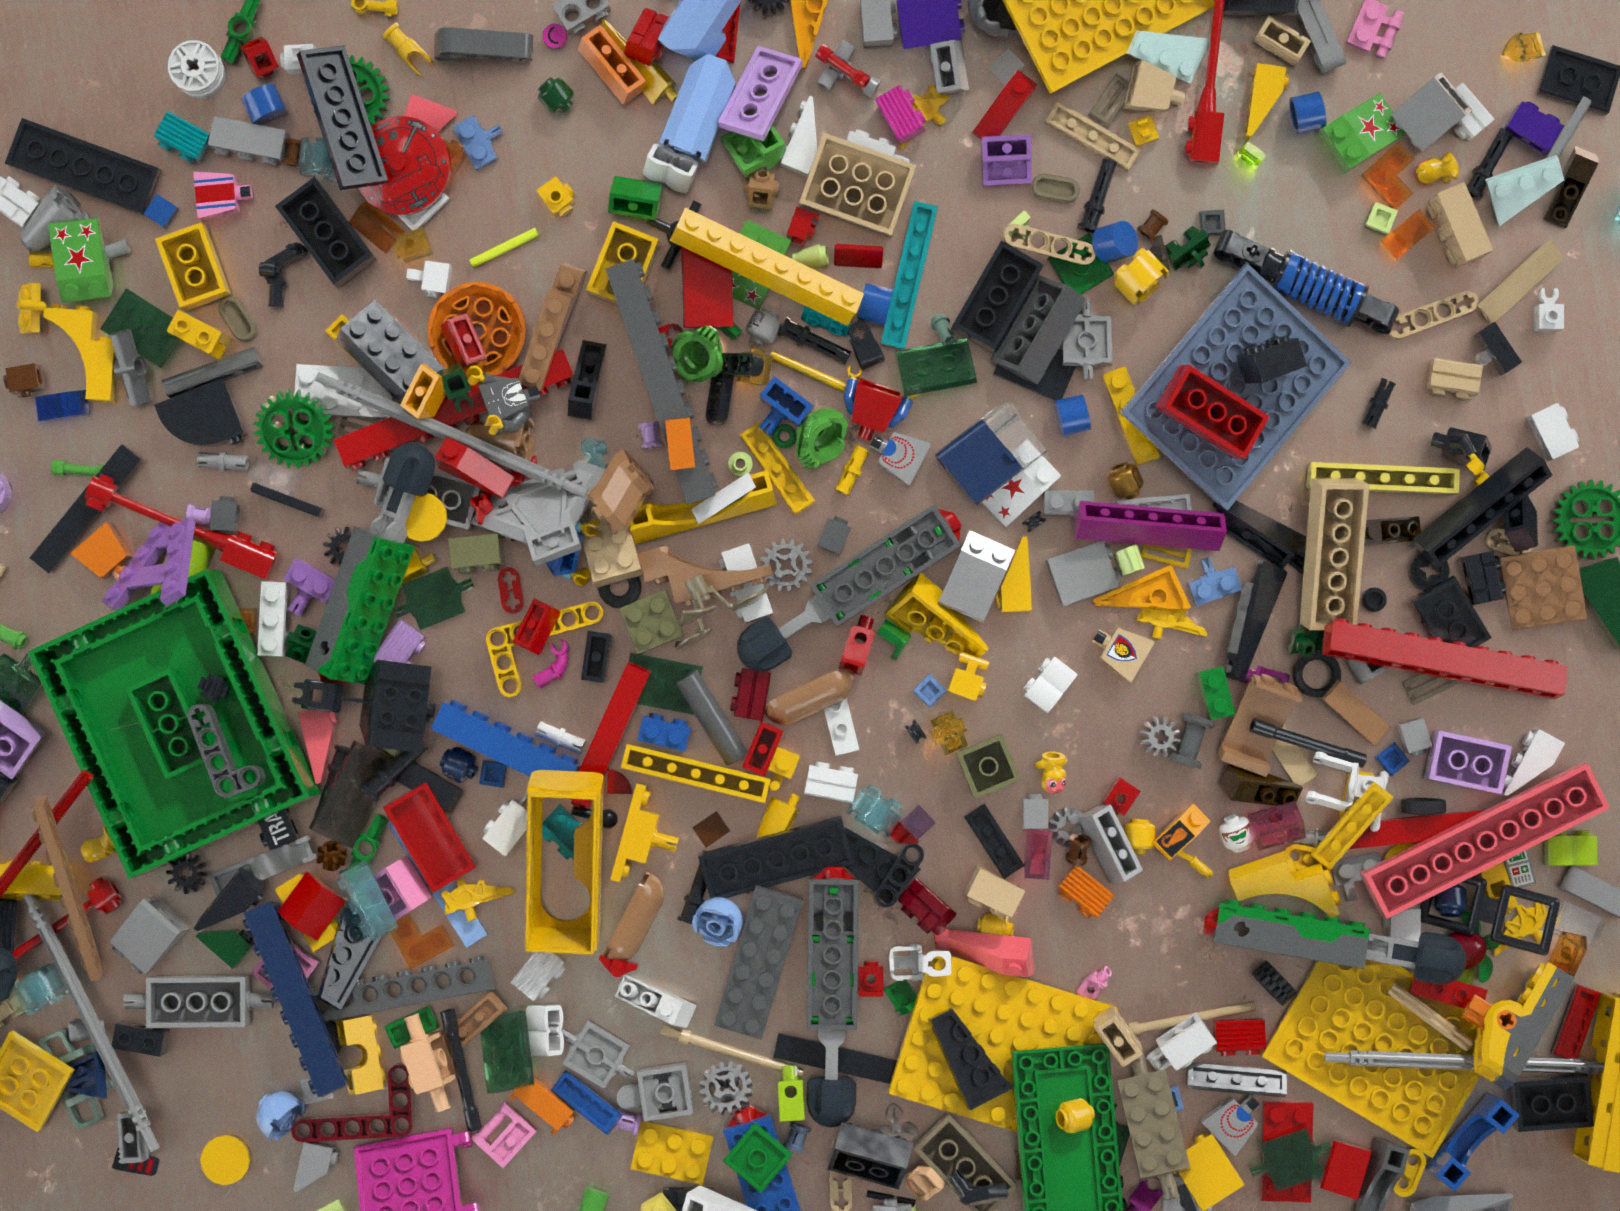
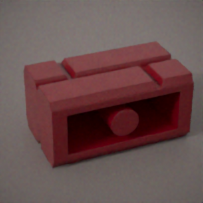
[730,668,771,721]
[898,878,957,935]

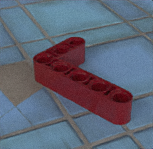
[291,1062,415,1142]

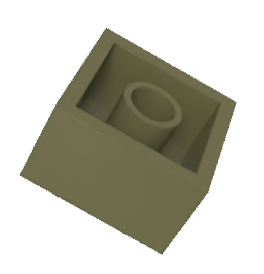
[448,533,505,574]
[619,590,685,655]
[955,734,1021,799]

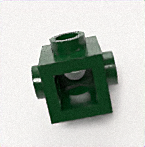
[284,624,317,664]

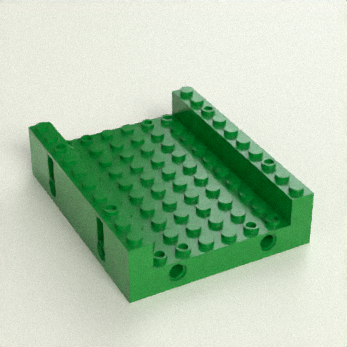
[27,569,321,879]

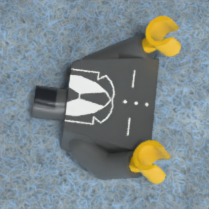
[466,366,541,436]

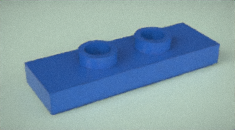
[551,1070,623,1135]

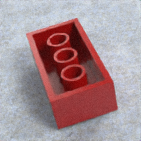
[1155,364,1270,459]

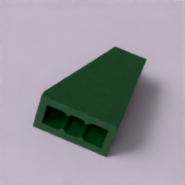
[1579,557,1620,649]

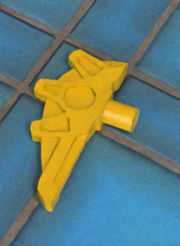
[899,85,950,151]
[1136,608,1207,640]
[441,879,515,922]
[1492,902,1548,956]

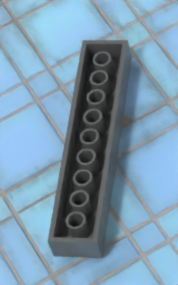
[606,259,718,505]

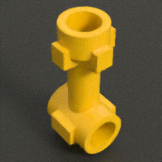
[351,0,398,17]

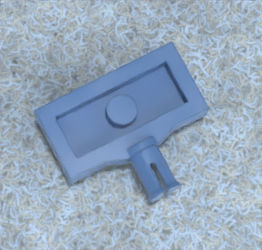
[452,115,503,170]
[1187,557,1242,606]

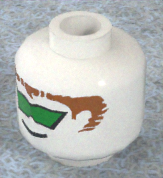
[1219,814,1254,853]

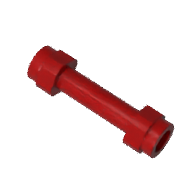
[815,44,871,89]

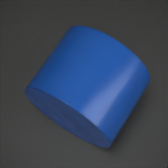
[241,83,287,125]
[1289,91,1327,134]
[1092,221,1138,263]
[857,283,893,325]
[1054,394,1091,437]

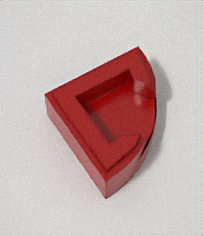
[607,769,632,794]

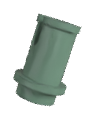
[931,314,957,346]

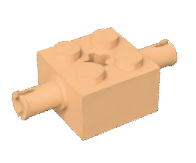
[400,1013,456,1113]

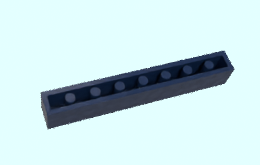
[243,901,350,1097]

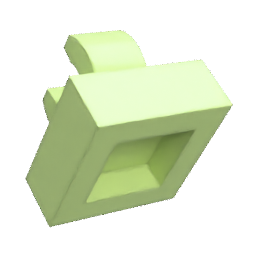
[1008,211,1031,240]

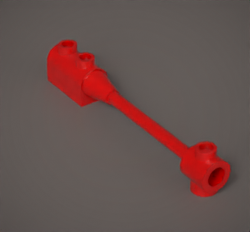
[1185,0,1225,165]
[84,474,278,580]
[10,876,123,961]

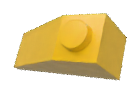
[1244,63,1289,141]
[996,536,1032,613]

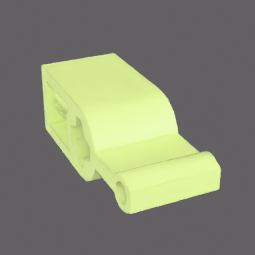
[1113,545,1145,577]

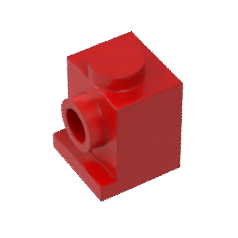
[240,37,279,78]
[787,206,820,247]
[858,961,883,997]

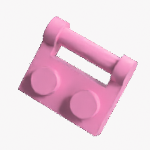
[471,1101,537,1168]

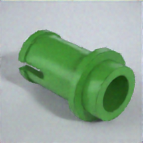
[0,624,28,650]

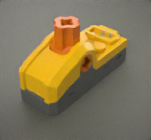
[1462,962,1574,1091]

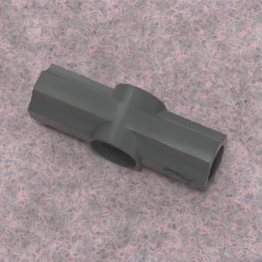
[109,329,151,406]

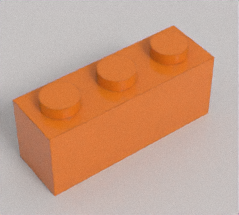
[578,25,646,105]

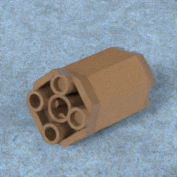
[587,449,655,535]

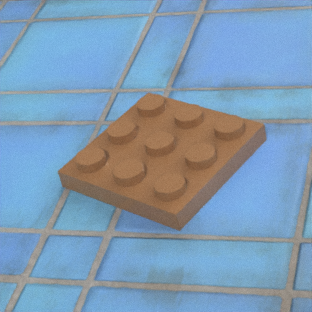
[1500,545,1588,630]

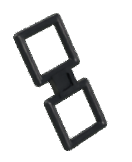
[1420,876,1560,956]

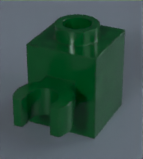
[437,362,473,412]

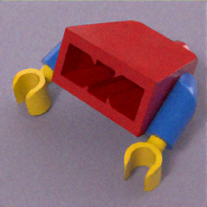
[844,365,920,441]

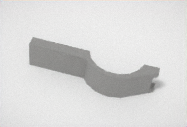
[209,835,317,896]

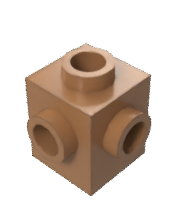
[743,169,779,209]

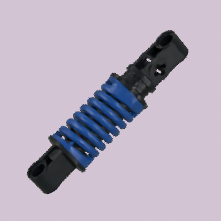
[1213,230,1399,334]

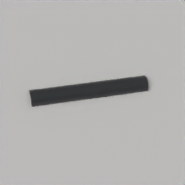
[866,1190,916,1207]

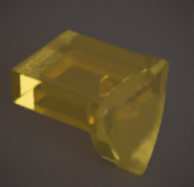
[1502,32,1546,62]

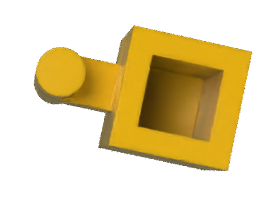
[947,652,989,701]
[768,747,800,791]

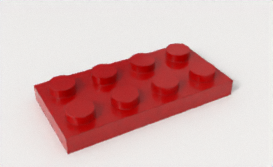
[1260,1101,1314,1203]

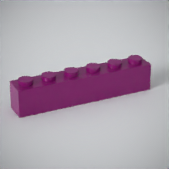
[1073,501,1227,551]

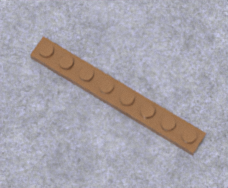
[31,795,103,982]

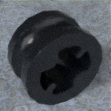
[1022,510,1046,533]
[905,720,927,744]

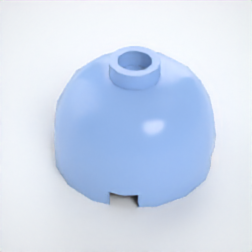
[692,897,743,947]
[256,1091,306,1141]

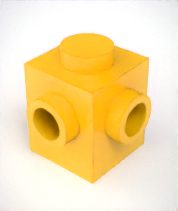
[536,176,575,218]

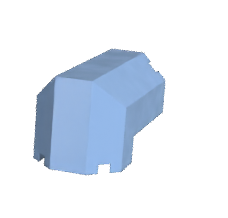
[658,0,742,61]
[659,54,736,164]

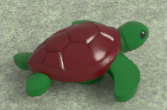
[1448,911,1501,983]

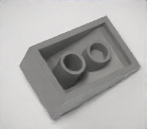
[938,530,1015,623]

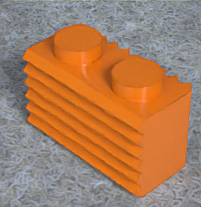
[1057,865,1115,918]

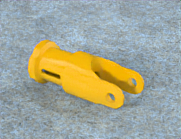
[381,22,434,76]

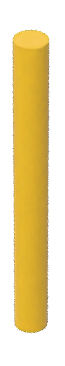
[769,350,846,392]

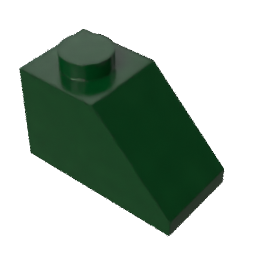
[195,929,254,969]

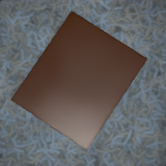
[692,811,730,848]

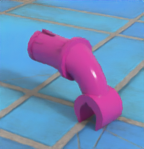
[533,639,570,689]

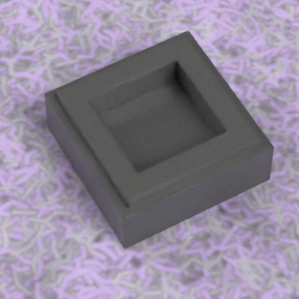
[1199,209,1226,236]

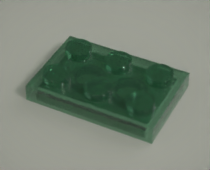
[100,288,180,368]
[895,338,977,396]
[629,653,703,715]
[480,1011,534,1094]

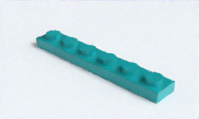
[881,201,938,350]

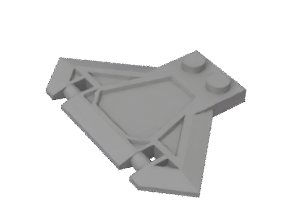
[470,460,606,566]

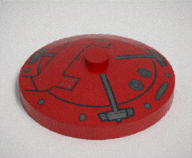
[358,116,451,215]

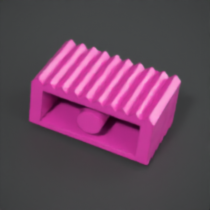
[875,85,927,145]

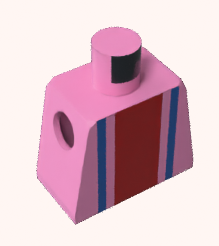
[193,172,253,222]

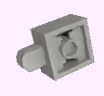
[616,1062,694,1122]

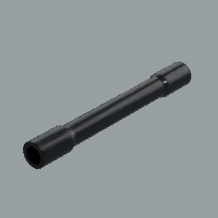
[1249,718,1367,768]
[440,1009,482,1132]

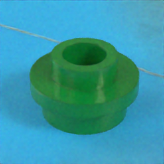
[772,424,797,449]

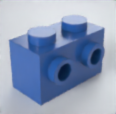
[637,713,692,752]

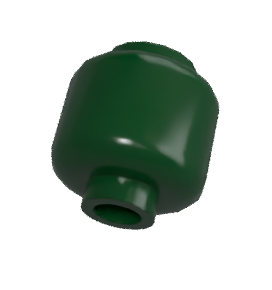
[537,76,574,113]

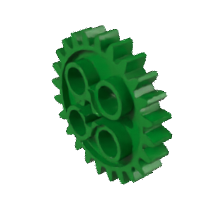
[310,55,390,125]
[253,389,334,469]
[1551,479,1620,560]

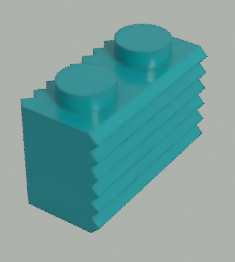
[153,111,210,163]

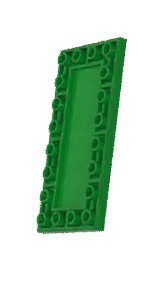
[1010,1043,1123,1211]

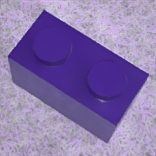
[1504,101,1564,155]

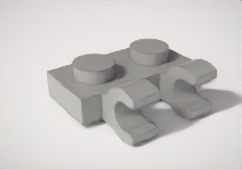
[1331,852,1381,901]

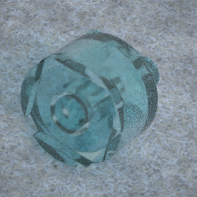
[298,137,337,181]
[846,785,904,839]
[12,963,68,1016]

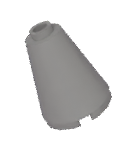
[20,185,89,251]

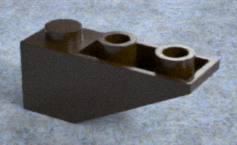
[1544,146,1599,228]
[1364,516,1421,546]
[1219,764,1303,808]

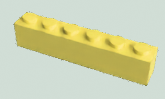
[1306,462,1460,495]

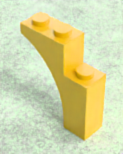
[43,304,117,403]
[1229,851,1342,917]

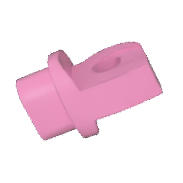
[1076,966,1112,999]

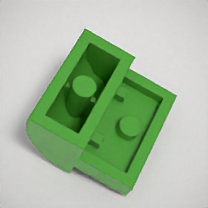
[720,112,786,177]

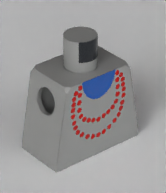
[869,432,931,487]
[1199,1095,1260,1156]

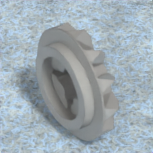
[1049,808,1086,847]

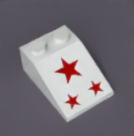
[982,440,1061,528]

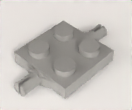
[1062,300,1113,382]
[562,1020,635,1089]

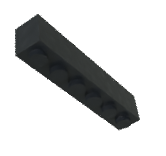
[1413,447,1552,568]

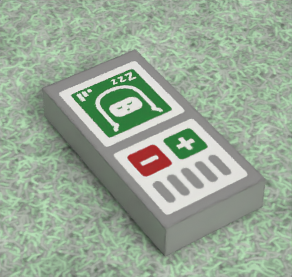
[1504,849,1537,888]

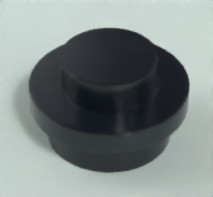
[1362,587,1387,612]

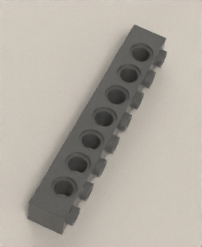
[311,956,496,1021]

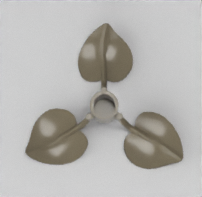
[675,574,769,649]

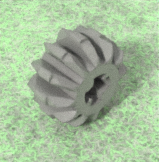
[1139,716,1181,758]

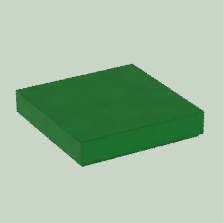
[1047,233,1114,295]
[723,1122,793,1193]

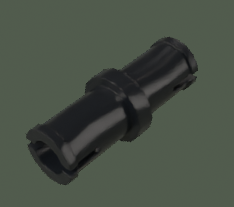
[1362,378,1396,429]

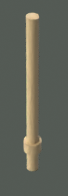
[1128,1001,1256,1037]
[660,1025,804,1079]

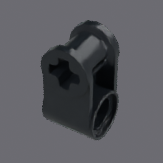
[847,321,885,370]

